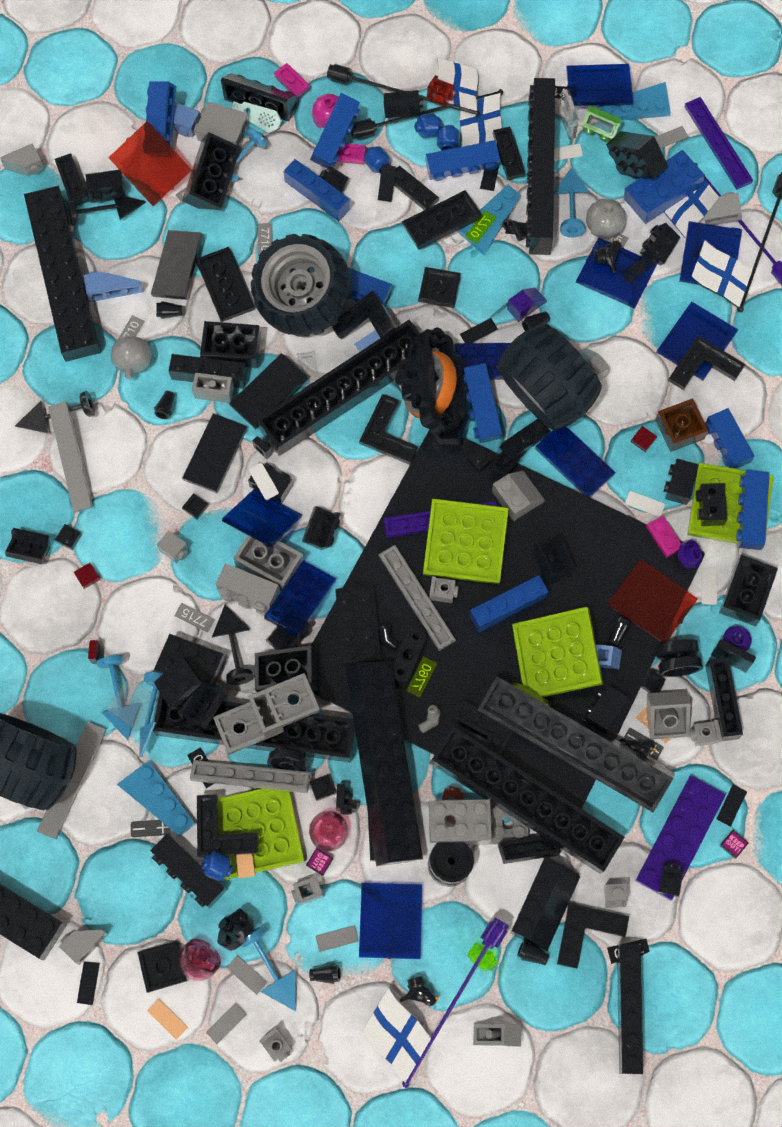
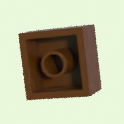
[655,398,708,452]

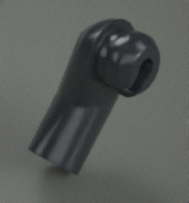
[502,219,526,241]
[378,622,399,651]

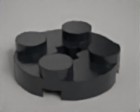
[267,746,308,772]
[217,908,254,951]

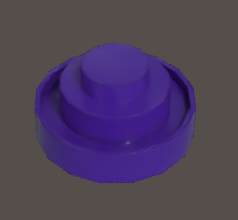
[678,540,702,569]
[722,626,752,651]

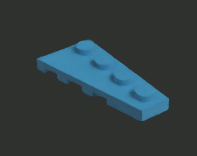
[598,82,670,122]
[458,184,521,255]
[117,761,196,836]

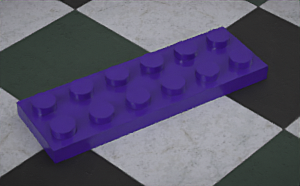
[635,775,726,901]

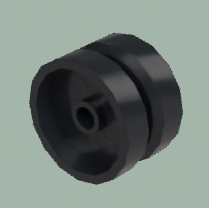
[655,639,703,677]
[427,842,474,887]

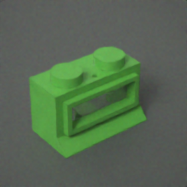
[581,105,623,142]

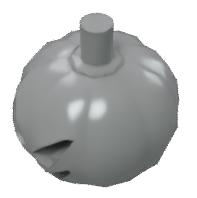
[586,199,626,239]
[111,336,152,379]

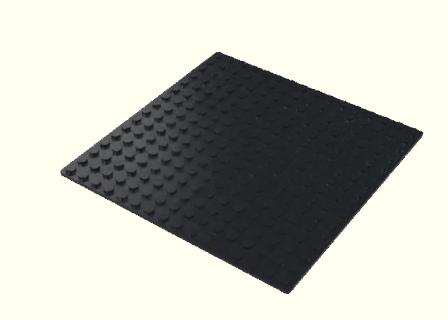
[311,430,705,809]

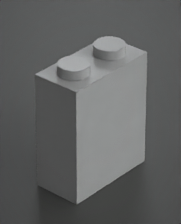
[194,102,249,146]

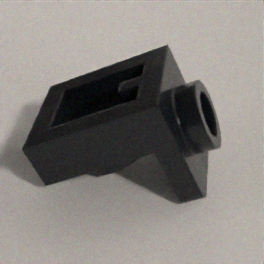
[319,167,349,193]
[336,784,357,815]
[658,864,685,897]

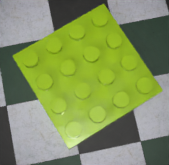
[687,463,774,548]
[423,499,509,584]
[512,607,603,697]
[218,788,304,880]

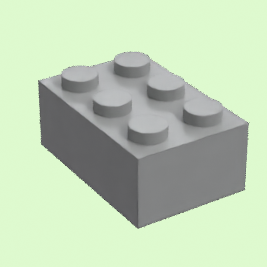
[233,527,304,593]
[216,563,281,616]

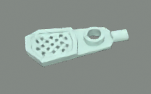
[232,101,282,133]

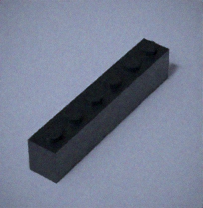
[617,944,643,1074]

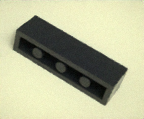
[168,354,247,389]
[705,657,743,742]
[150,833,227,908]

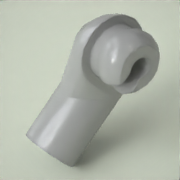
[418,705,441,733]

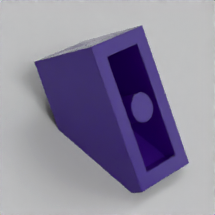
[507,288,547,322]

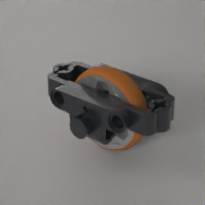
[395,327,466,435]

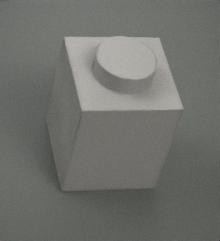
[156,531,189,564]

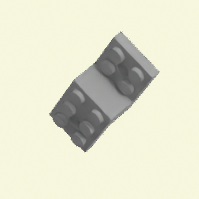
[213,673,320,755]
[428,799,529,845]

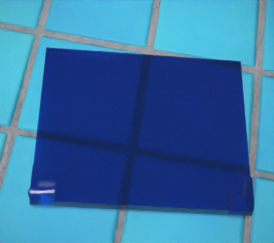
[679,221,742,285]

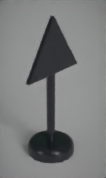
[67,196,146,226]
[15,391,95,434]
[212,605,254,685]

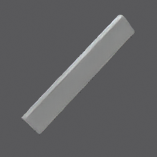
[48,401,93,513]
[379,545,456,651]
[37,722,106,839]
[190,760,311,793]

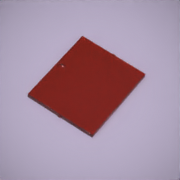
[108,121,192,206]
[607,559,698,643]

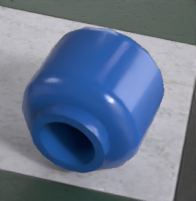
[414,113,442,138]
[437,125,460,151]
[364,146,390,173]
[201,851,233,881]

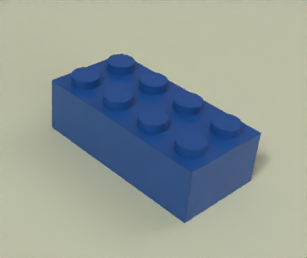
[624,150,705,224]

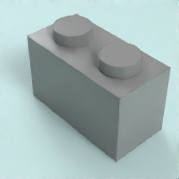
[192,373,234,403]

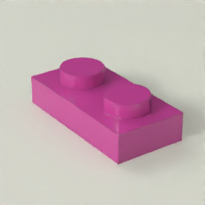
[274,63,310,99]
[336,143,366,164]
[646,516,681,558]

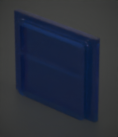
[566,64,633,106]
[575,237,658,309]
[656,301,738,381]
[222,489,303,548]
[359,883,422,959]

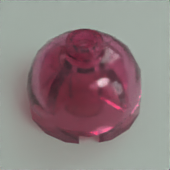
[309,811,349,852]
[178,939,221,981]

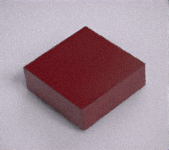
[630,426,657,453]
[74,562,101,589]
[88,640,100,664]

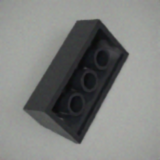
[221,73,297,122]
[182,132,241,210]
[510,856,580,951]

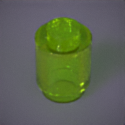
[467,943,499,972]

